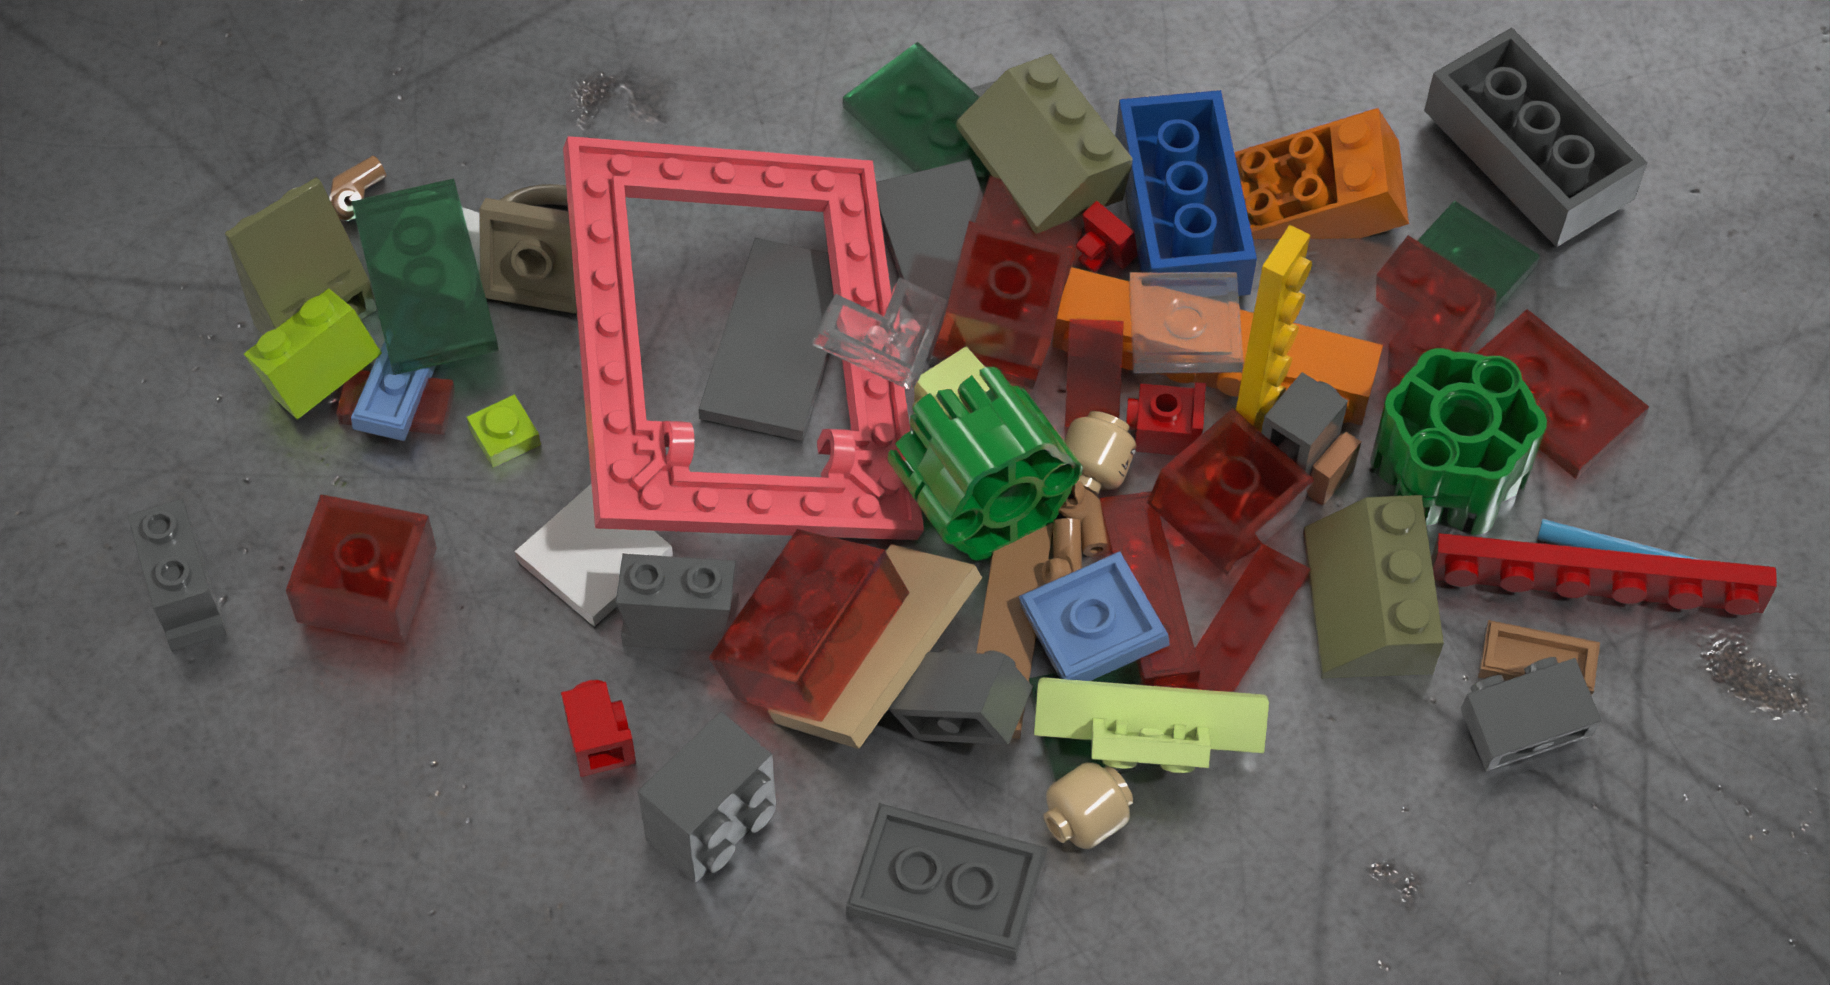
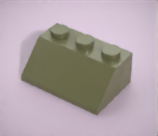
[956,53,1133,234]
[1303,495,1444,679]

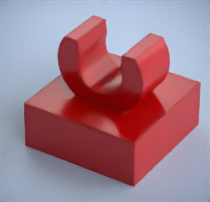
[1076,201,1138,273]

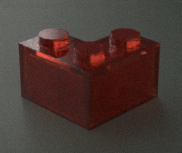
[1376,235,1497,378]

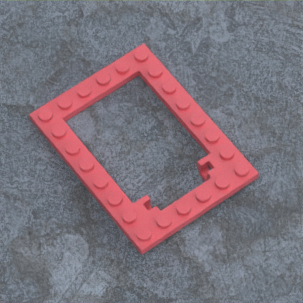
[563,136,924,540]

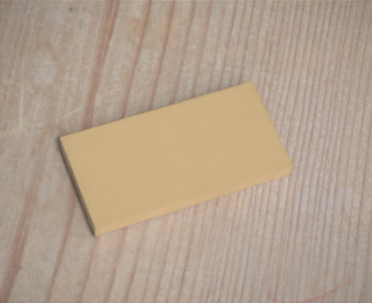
[768,544,982,749]

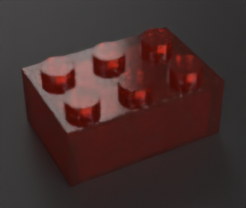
[709,529,910,722]

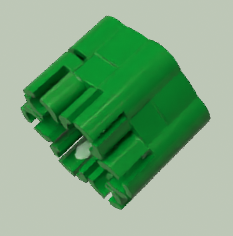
[1370,348,1547,535]
[887,367,1083,560]

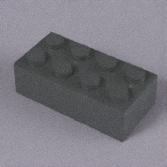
[1424,27,1648,247]

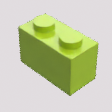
[244,288,382,420]

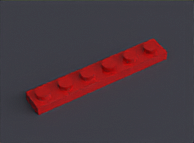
[1431,533,1777,615]

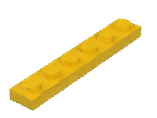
[1228,225,1312,460]

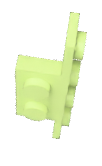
[1034,678,1269,773]

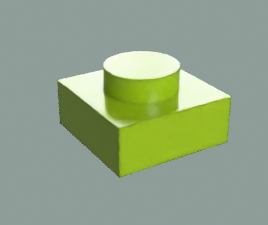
[466,394,541,468]

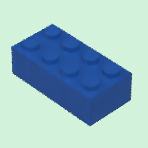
[1115,90,1257,300]

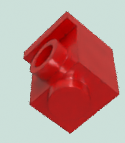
[1126,382,1206,457]
[561,680,637,777]

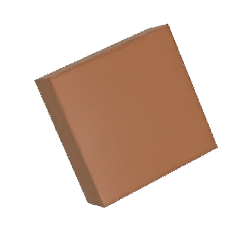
[1307,432,1361,506]

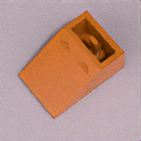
[1234,108,1409,240]

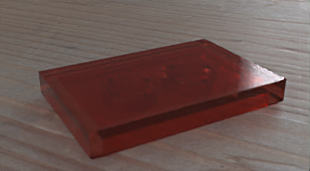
[1475,309,1649,479]

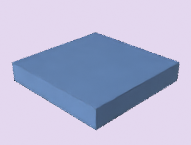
[1018,552,1170,681]

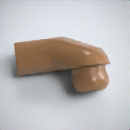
[329,155,387,221]
[1059,480,1110,557]
[1042,518,1082,584]

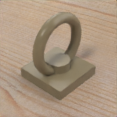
[479,184,577,314]

